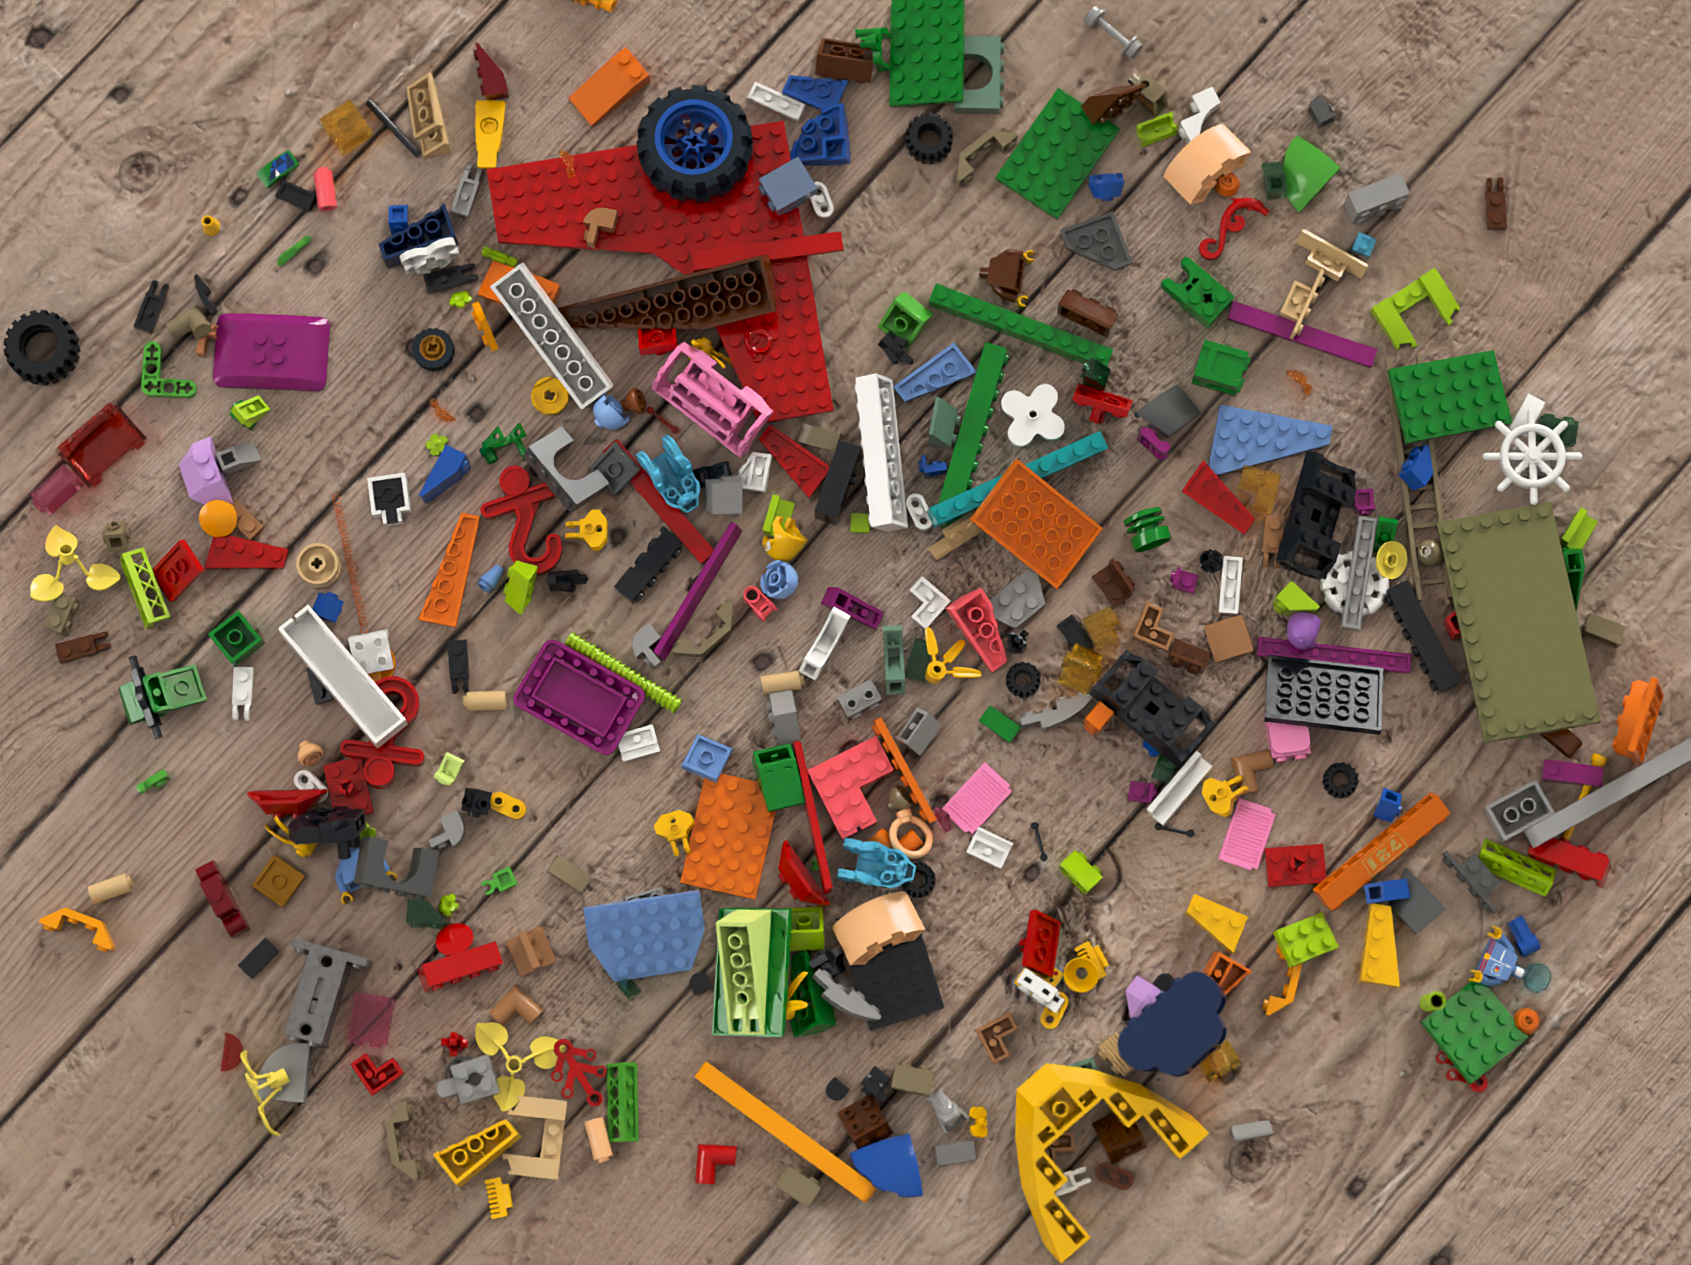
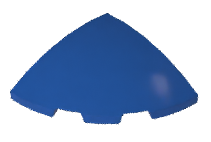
[790,103,851,166]
[849,1134,923,1198]

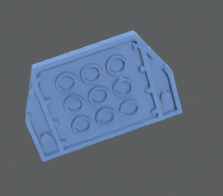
[583,890,705,982]

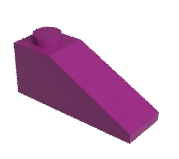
[820,587,884,630]
[1542,759,1604,787]

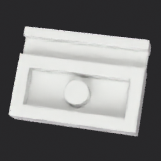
[618,724,660,762]
[966,827,1013,869]

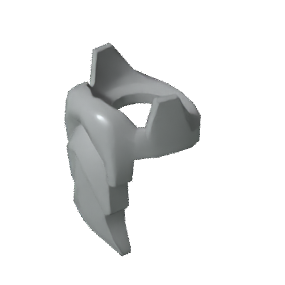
[926,1088,970,1136]

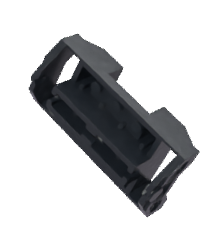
[1276,452,1356,580]
[1089,649,1216,768]

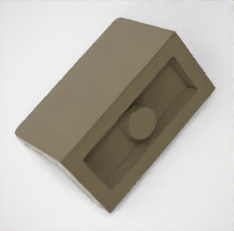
[1581,613,1625,648]

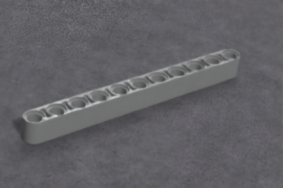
[1523,738,1691,848]

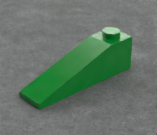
[790,950,836,1038]

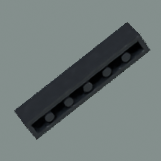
[1384,580,1461,695]

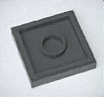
[589,442,641,496]

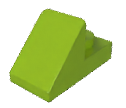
[230,395,270,428]

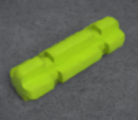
[482,246,518,268]

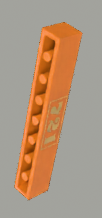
[1312,792,1450,911]

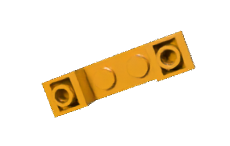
[39,907,115,953]
[1262,945,1302,1017]

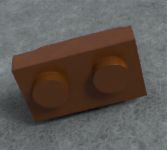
[838,1096,893,1150]

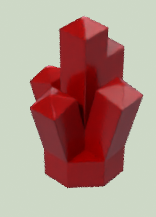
[440,1032,468,1057]

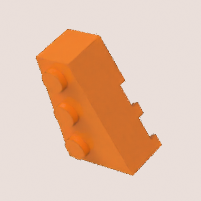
[1202,952,1252,995]

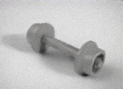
[1084,6,1143,60]

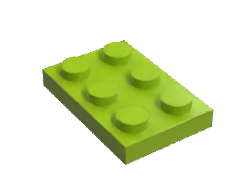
[1273,912,1339,968]

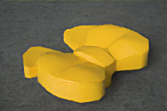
[969,1107,988,1138]

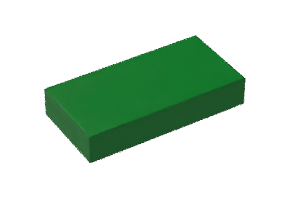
[978,705,1021,743]

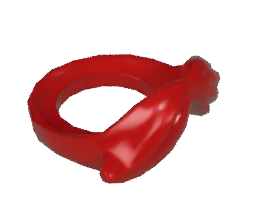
[744,329,772,358]

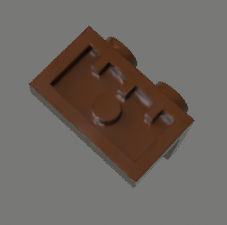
[1092,558,1135,609]
[1166,638,1211,675]
[1092,1113,1147,1164]

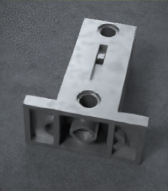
[284,938,373,1049]

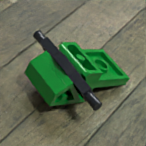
[118,655,207,739]

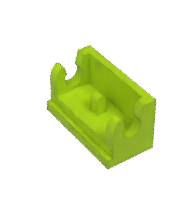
[1135,112,1177,148]

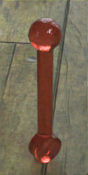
[646,407,679,434]

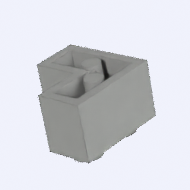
[767,689,801,746]

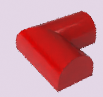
[350,1053,405,1096]
[695,1144,737,1185]

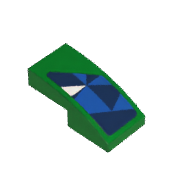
[256,150,300,188]

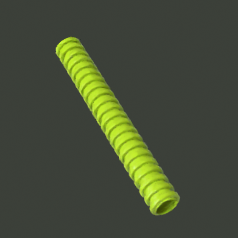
[565,632,682,714]
[1419,992,1446,1012]

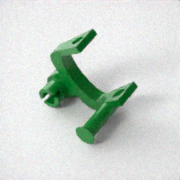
[855,27,891,72]
[479,423,527,465]

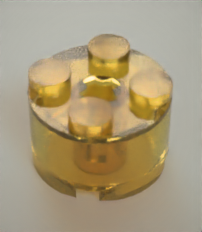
[1199,1040,1243,1083]

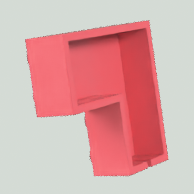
[807,736,894,842]

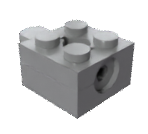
[437,1055,501,1105]

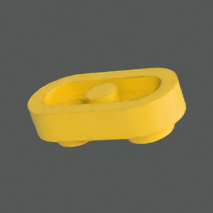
[490,792,527,820]
[1040,992,1068,1029]

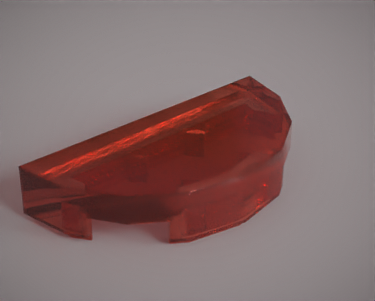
[221,1033,243,1072]

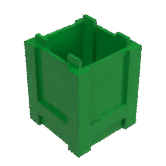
[1191,339,1251,396]

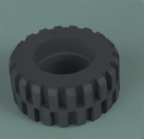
[3,310,80,386]

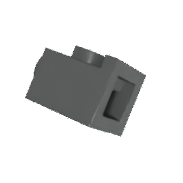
[1307,97,1337,129]

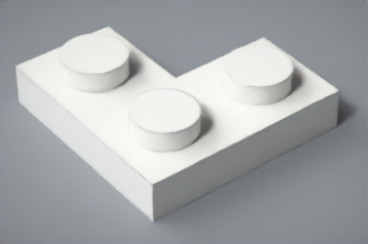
[909,576,951,630]

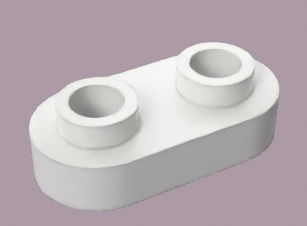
[810,182,834,219]
[906,494,932,531]
[294,770,328,803]

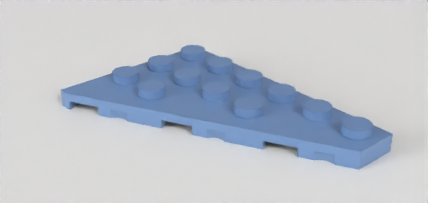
[1209,405,1332,475]

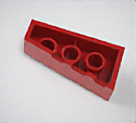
[1527,838,1611,888]
[418,941,503,993]

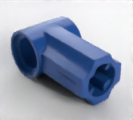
[1507,916,1541,958]

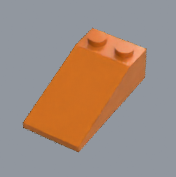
[568,47,650,127]
[477,261,561,307]

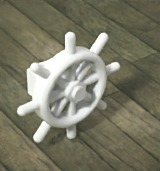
[1483,408,1582,505]

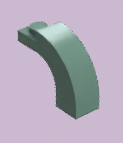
[883,625,906,695]

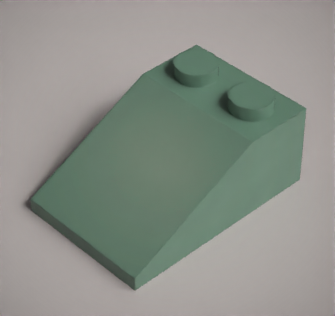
[928,397,960,450]

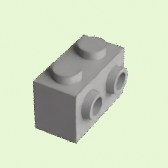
[837,679,882,720]
[896,707,942,756]

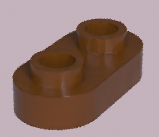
[1095,1162,1134,1190]

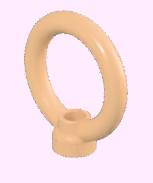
[889,809,933,859]

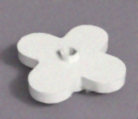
[400,238,460,274]
[1001,384,1065,447]

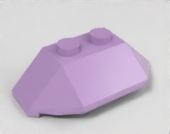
[179,436,234,505]
[1125,976,1162,1018]

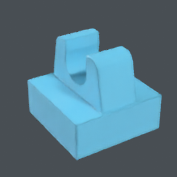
[1351,232,1377,258]

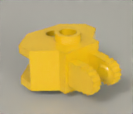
[565,510,608,551]
[1202,775,1249,818]
[654,810,695,857]

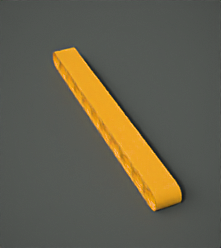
[694,1061,877,1203]

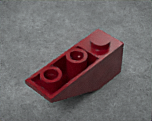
[473,43,509,101]

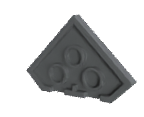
[1060,211,1133,271]

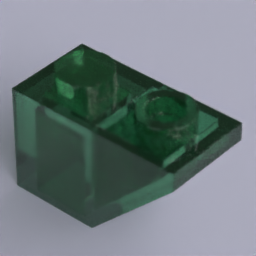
[1261,161,1287,200]
[1080,358,1111,391]
[406,899,447,929]

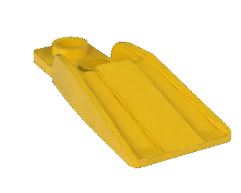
[475,100,506,169]

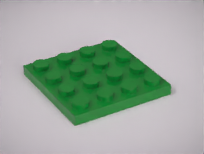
[1420,982,1528,1085]

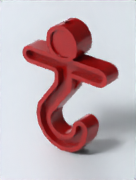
[480,465,563,576]
[340,676,425,789]

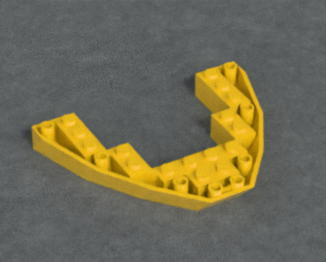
[1015,1063,1209,1263]

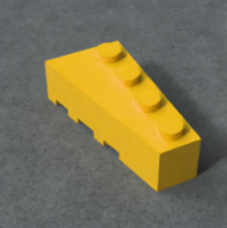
[1358,903,1400,988]
[433,1119,522,1187]

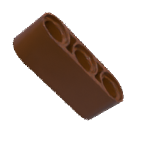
[1540,729,1583,758]

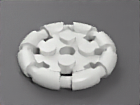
[1320,550,1389,618]

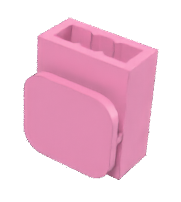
[1265,722,1311,763]

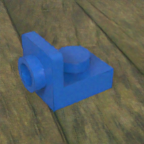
[388,205,409,235]
[918,455,947,478]

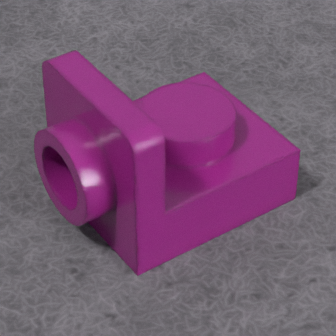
[1169,567,1199,594]
[1127,781,1157,804]

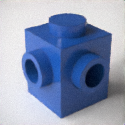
[312,591,344,623]
[1373,788,1402,823]

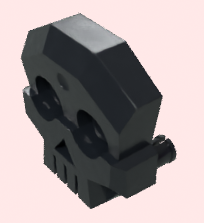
[288,806,366,859]

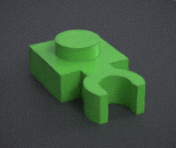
[135,769,170,794]
[481,866,518,896]

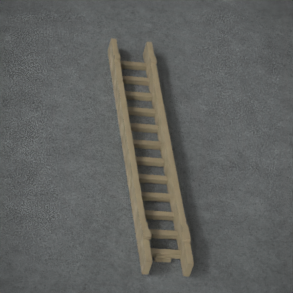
[1384,354,1452,602]

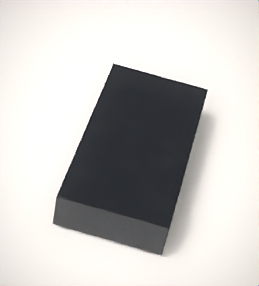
[275,180,317,213]
[1056,614,1095,657]
[238,937,280,979]

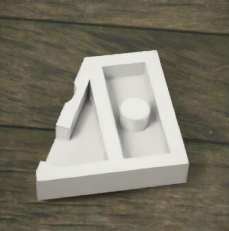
[738,452,773,493]

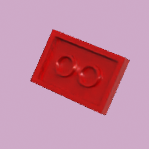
[638,328,678,356]
[1072,383,1133,424]
[152,539,204,603]
[323,758,374,815]
[1264,844,1327,888]
[1019,910,1061,978]

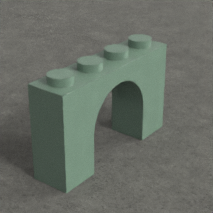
[954,36,1004,114]

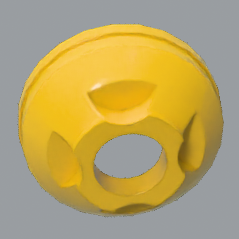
[1063,957,1099,993]

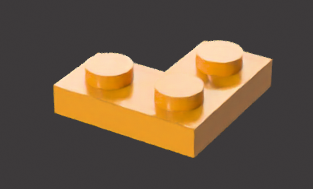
[471,301,499,352]

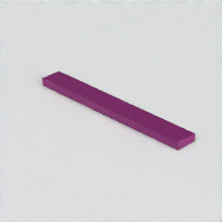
[1227,301,1378,368]
[653,522,742,661]
[1256,637,1412,674]

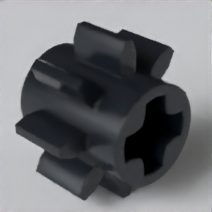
[1199,549,1223,574]

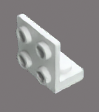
[348,629,394,674]

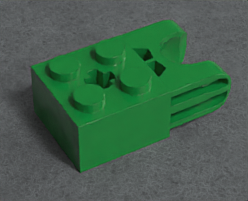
[1160,257,1235,329]

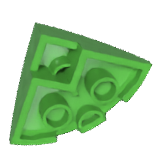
[1281,136,1340,213]

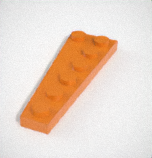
[419,513,481,628]
[871,717,937,823]

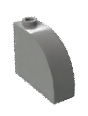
[258,1043,312,1103]

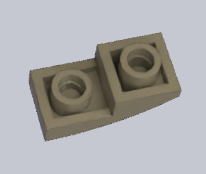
[798,424,842,452]
[547,855,592,893]

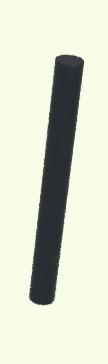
[366,99,421,157]

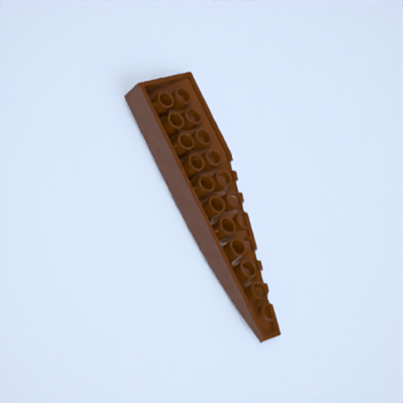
[557,254,777,329]

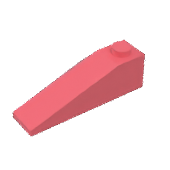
[945,588,1007,672]

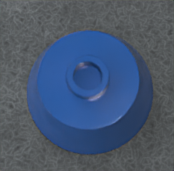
[1087,173,1125,201]

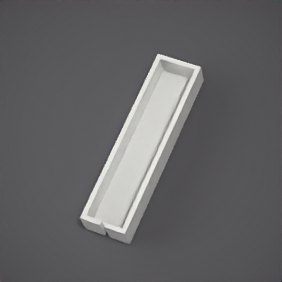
[278,605,408,749]

